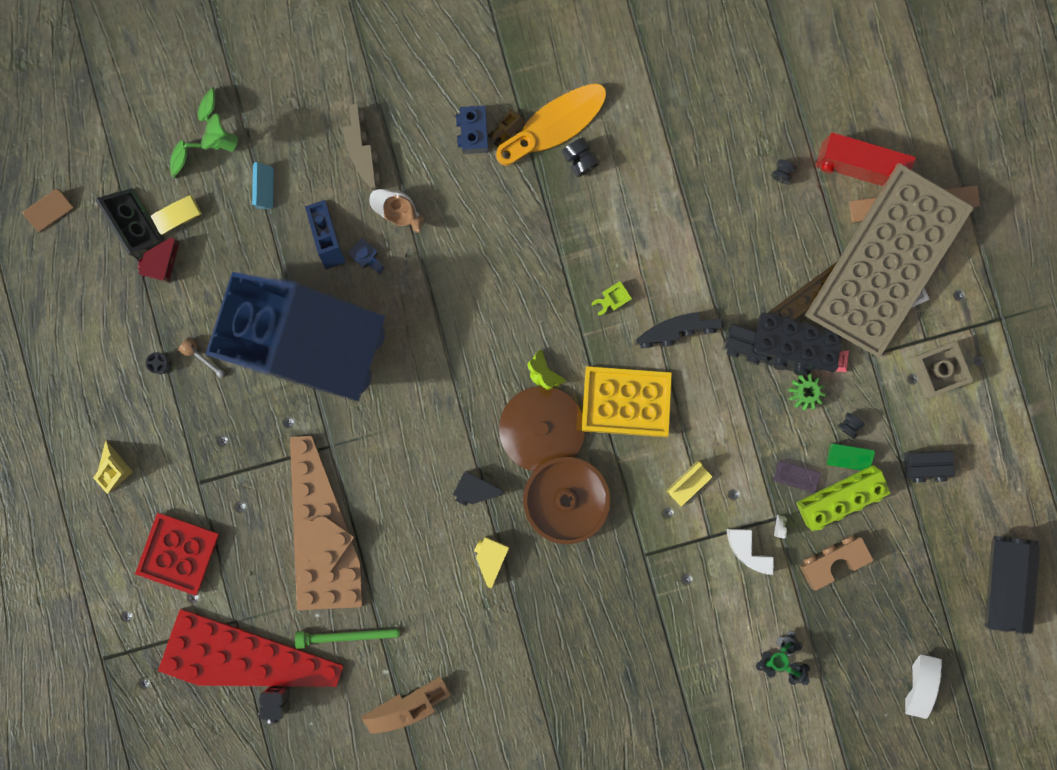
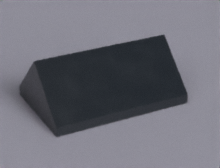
[96,188,164,259]

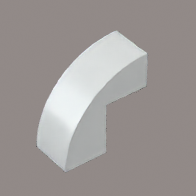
[727,529,773,575]
[905,654,941,719]

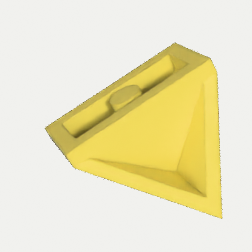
[94,440,133,494]

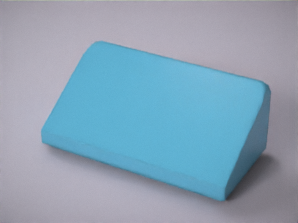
[252,162,274,209]

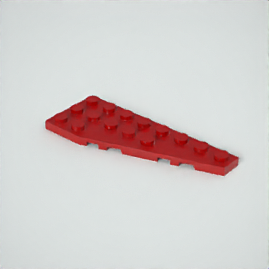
[158,608,344,687]

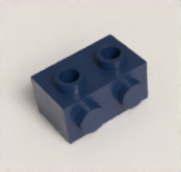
[456,106,488,154]

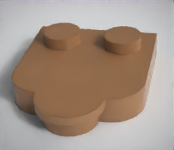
[295,516,355,573]

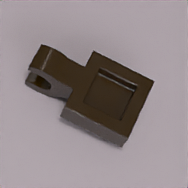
[488,110,526,147]

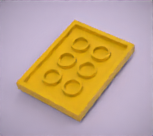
[582,367,672,437]

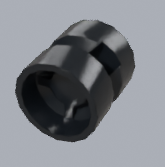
[561,137,600,178]

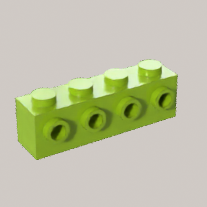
[796,465,891,531]

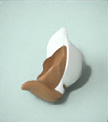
[370,189,424,233]

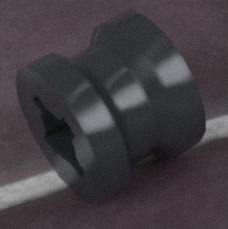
[771,159,798,185]
[145,352,172,375]
[837,412,865,439]

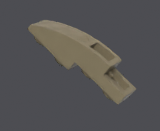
[343,104,380,191]

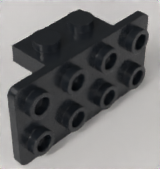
[754,312,842,376]

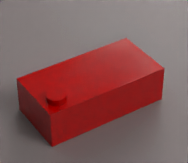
[815,132,916,187]

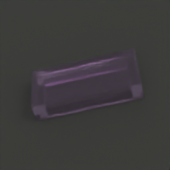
[772,460,821,493]

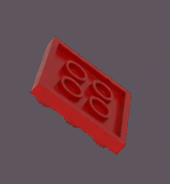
[135,512,220,596]

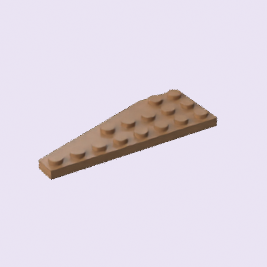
[290,436,363,610]

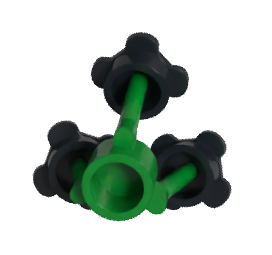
[756,631,810,686]

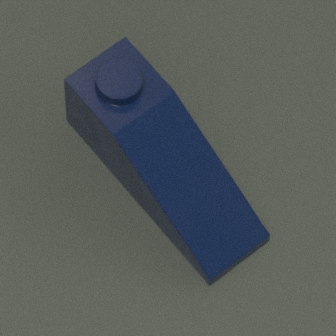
[305,200,346,269]

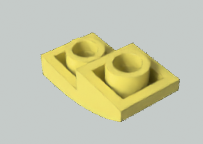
[151,195,202,235]

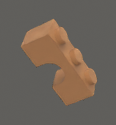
[799,535,874,591]

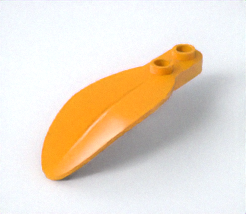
[496,84,606,166]

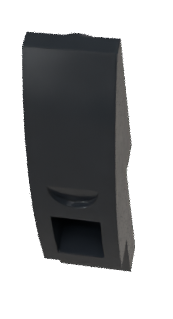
[635,312,722,349]

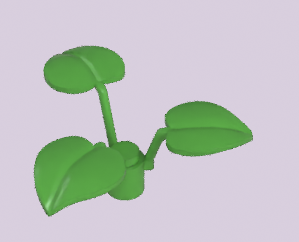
[170,86,238,179]

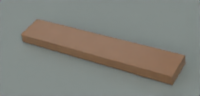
[849,185,980,223]

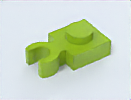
[591,281,632,316]

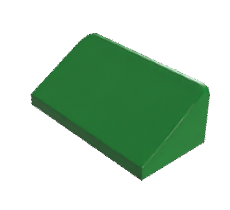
[826,444,875,471]

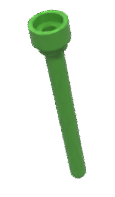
[295,629,401,649]

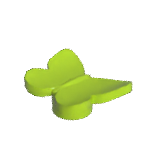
[527,349,566,390]

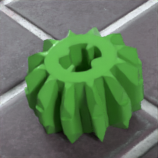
[788,374,826,411]

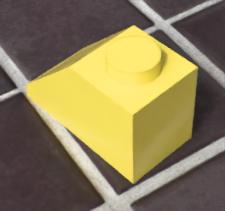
[474,536,509,588]

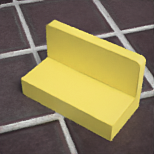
[666,461,712,506]

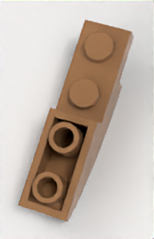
[361,676,451,734]

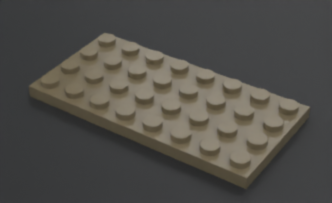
[805,164,974,358]

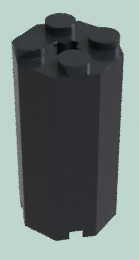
[984,536,1040,634]

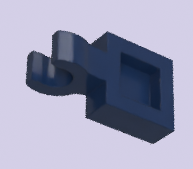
[348,238,385,274]

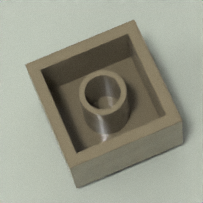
[909,341,973,398]

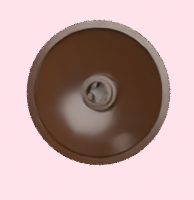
[499,386,585,471]
[523,457,610,544]

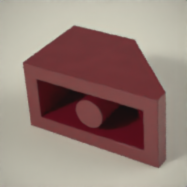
[138,238,180,283]

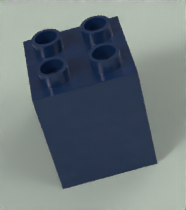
[206,272,386,402]

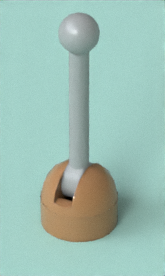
[178,337,225,378]

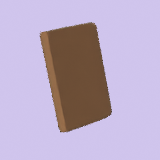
[22,189,74,233]

